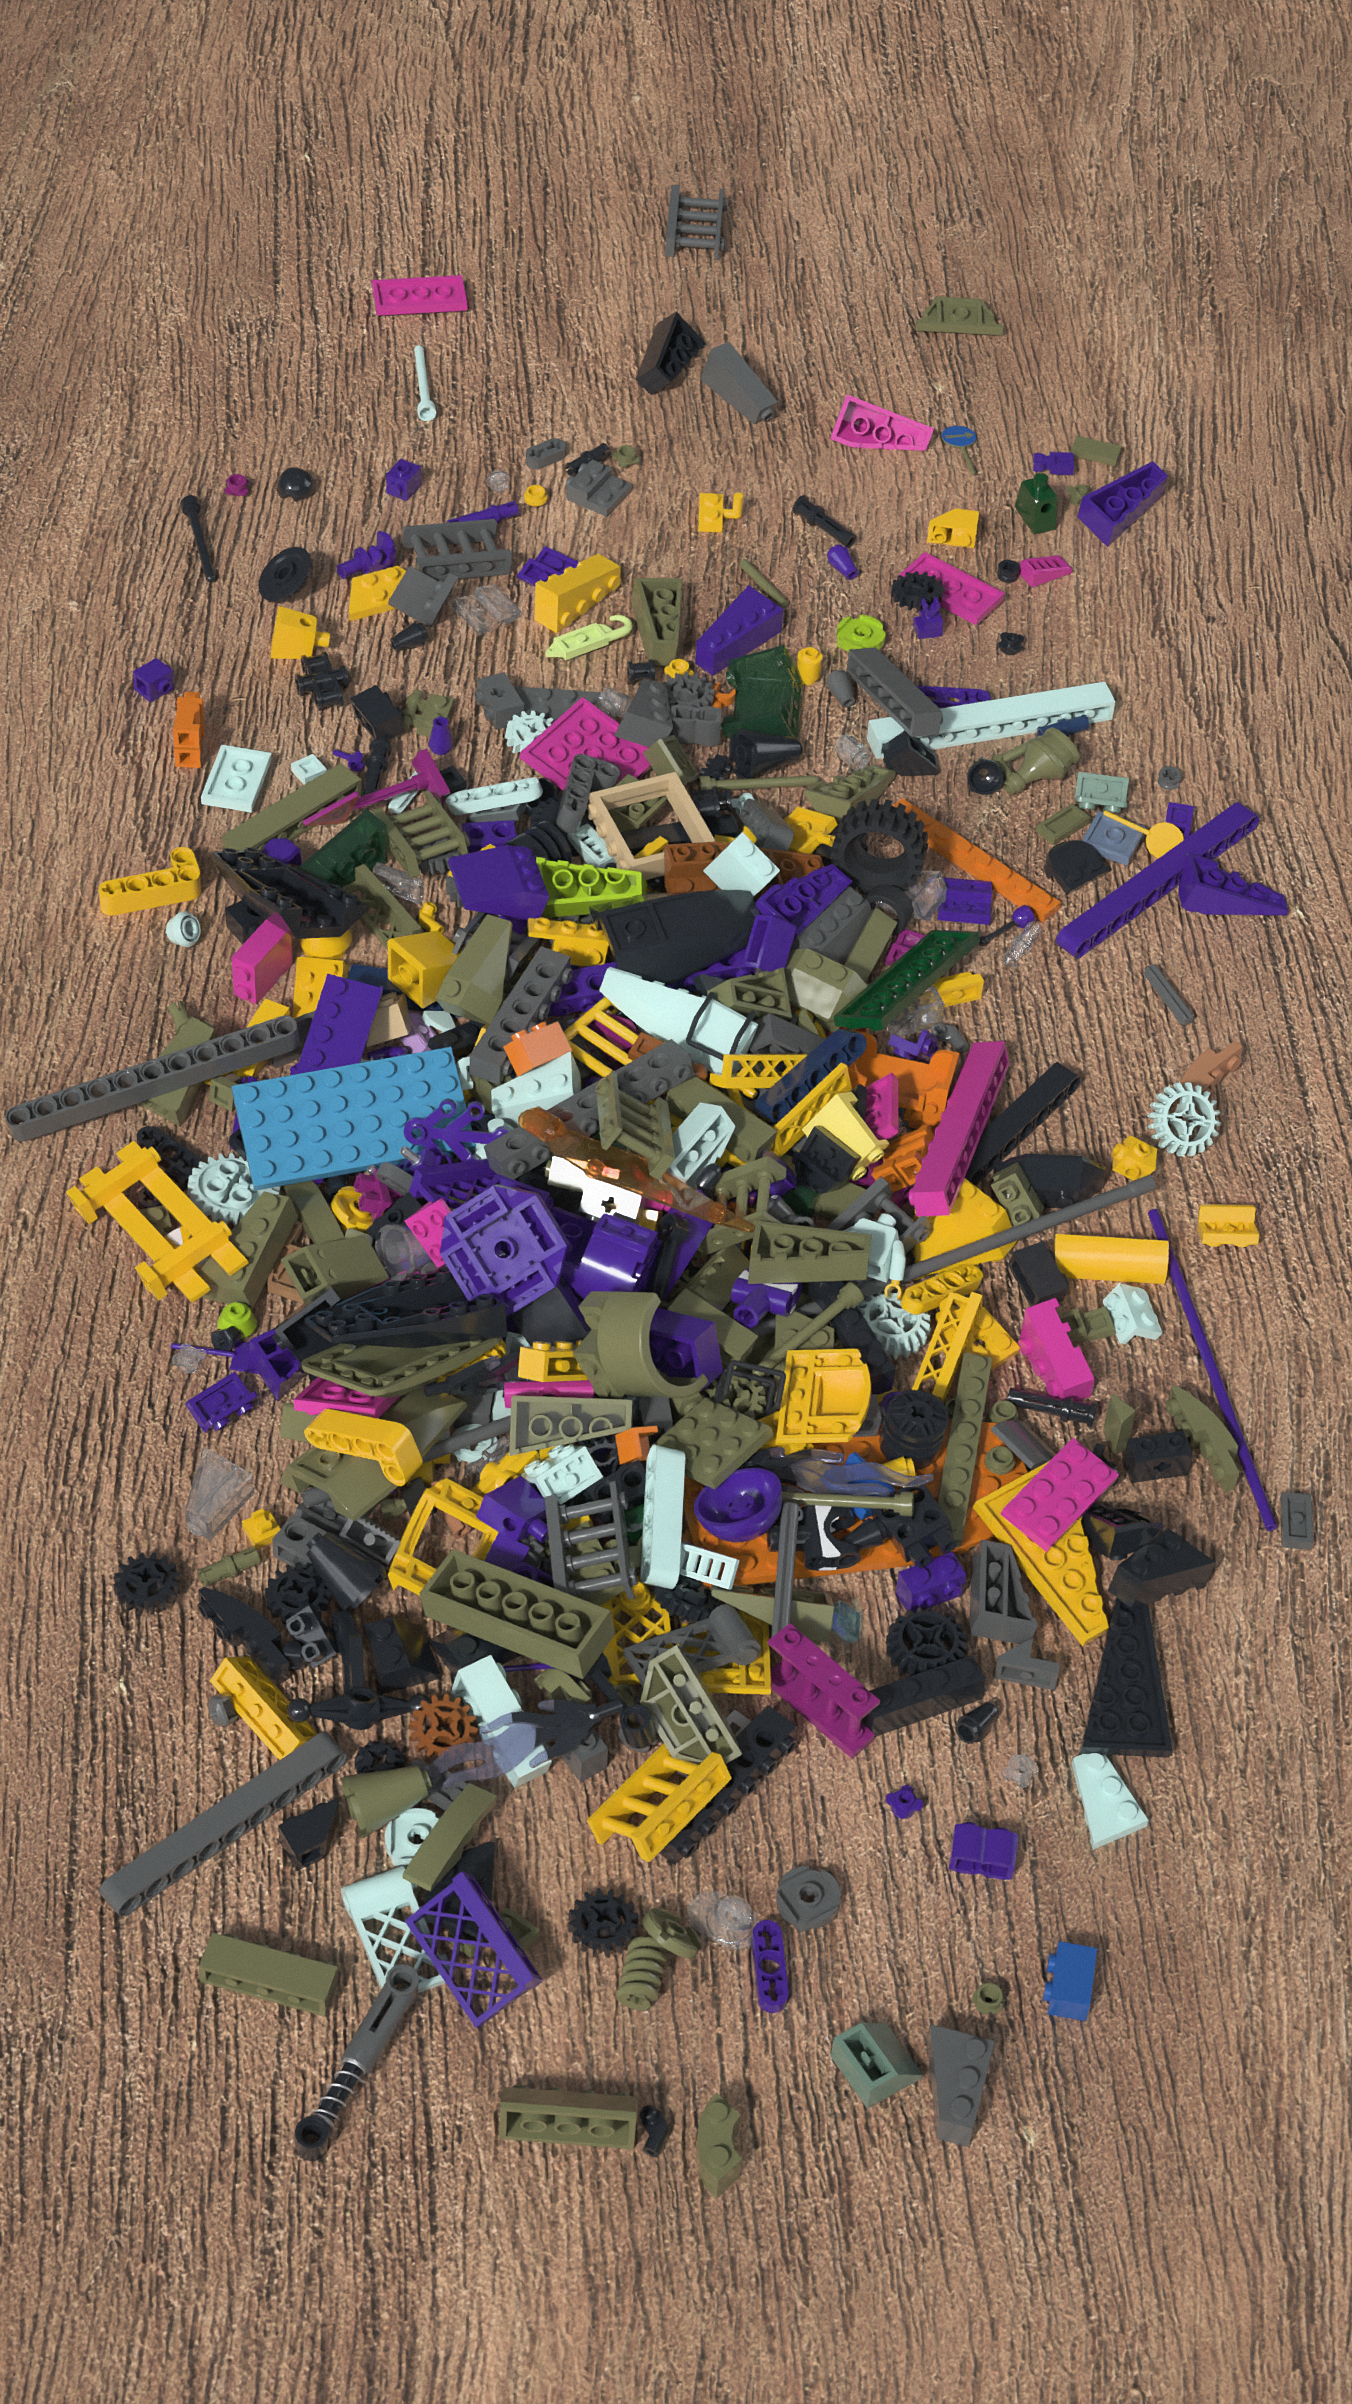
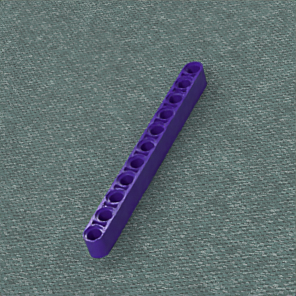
[1055,802,1260,959]

